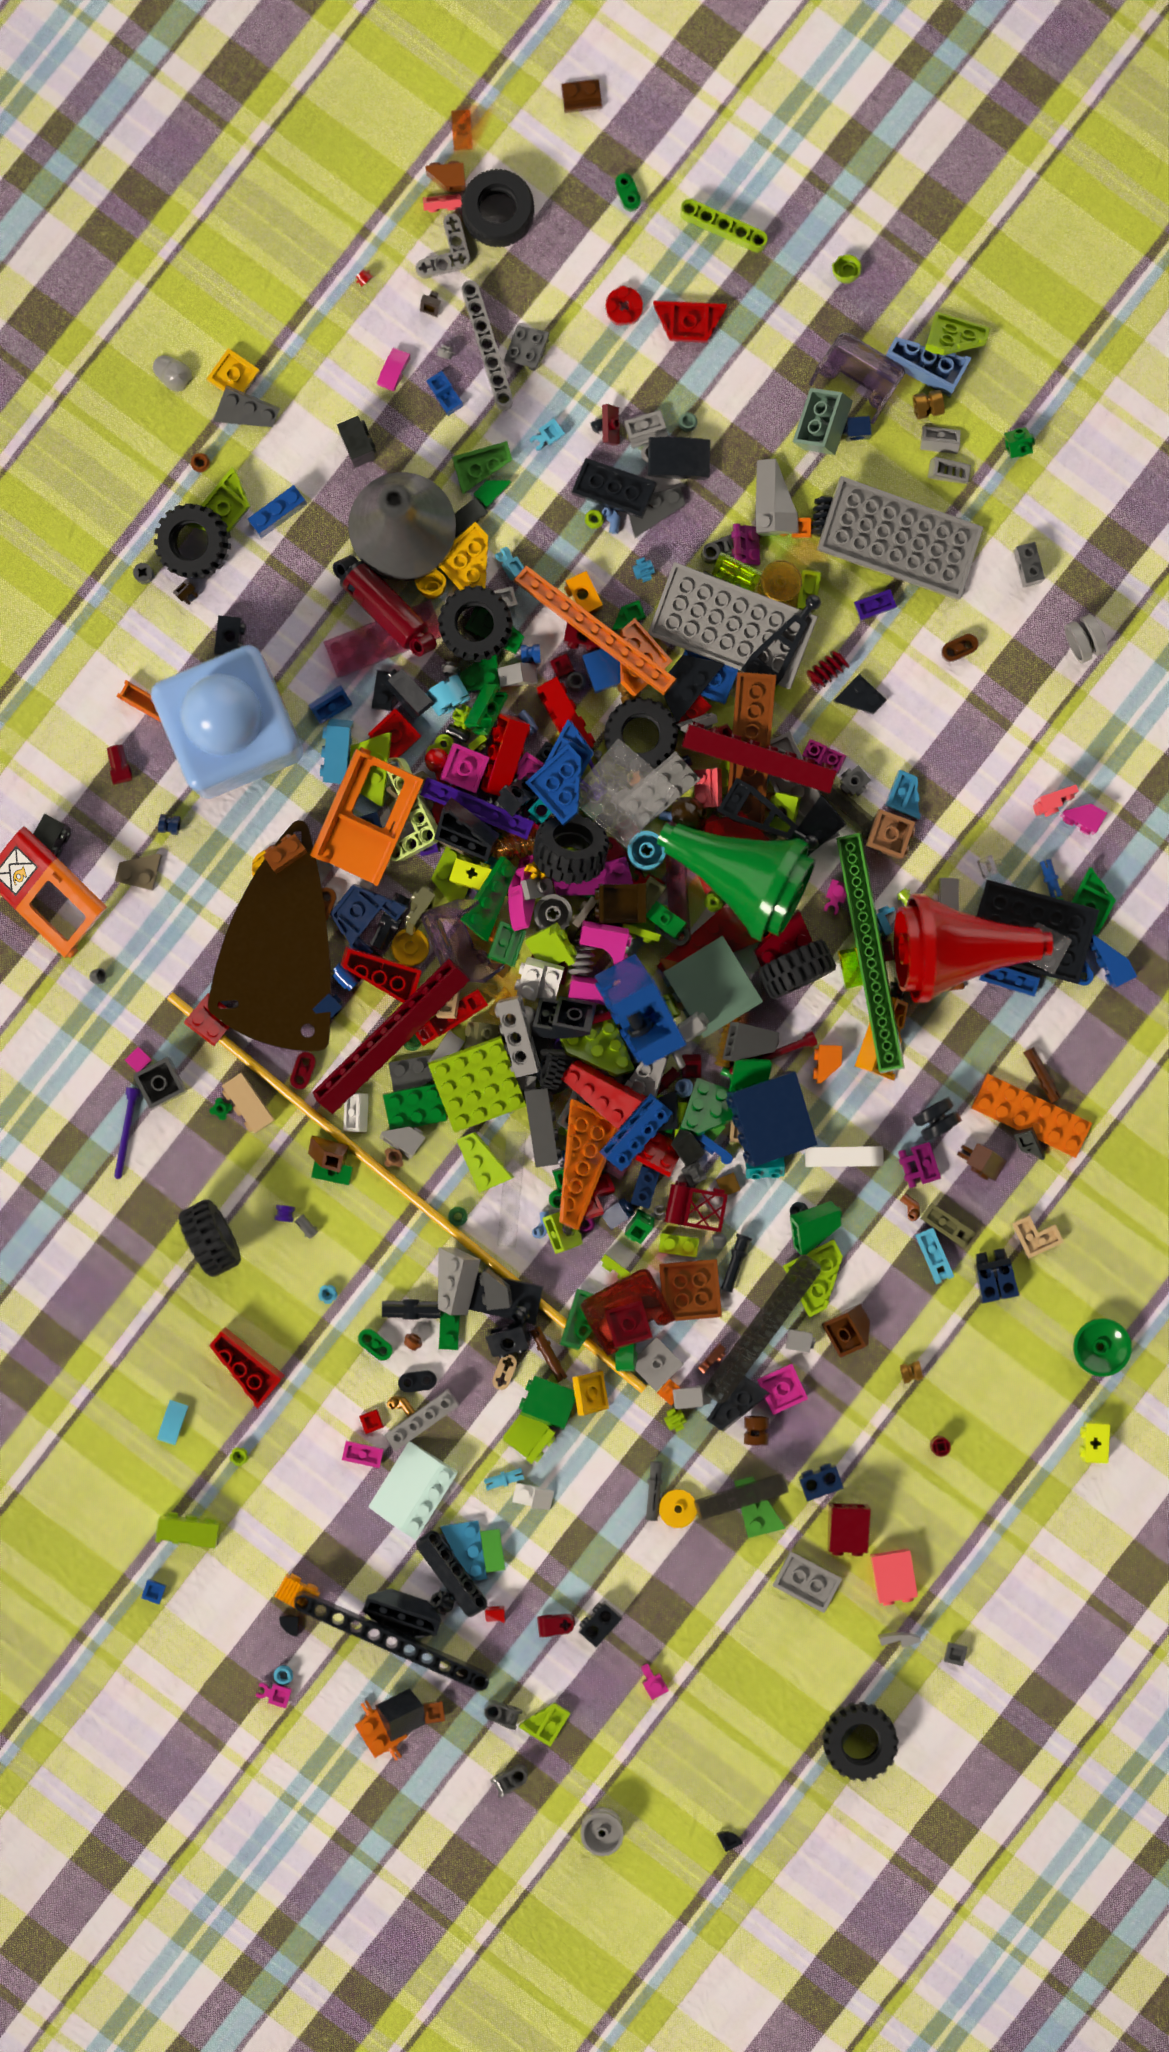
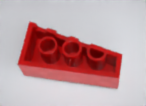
[536,676,596,750]
[340,947,422,1003]
[561,1060,647,1129]
[209,1327,285,1409]

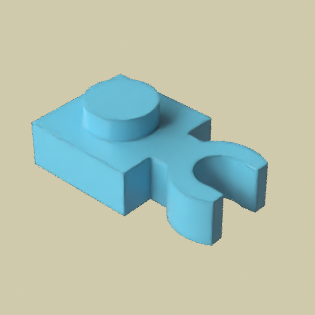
[530,418,565,451]

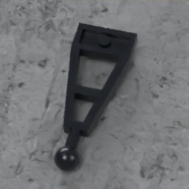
[741,595,821,688]
[717,778,819,850]

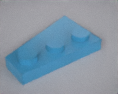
[440,1520,487,1581]

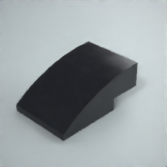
[648,437,710,480]
[532,996,597,1039]

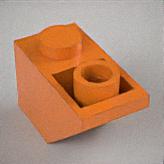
[813,1045,842,1084]

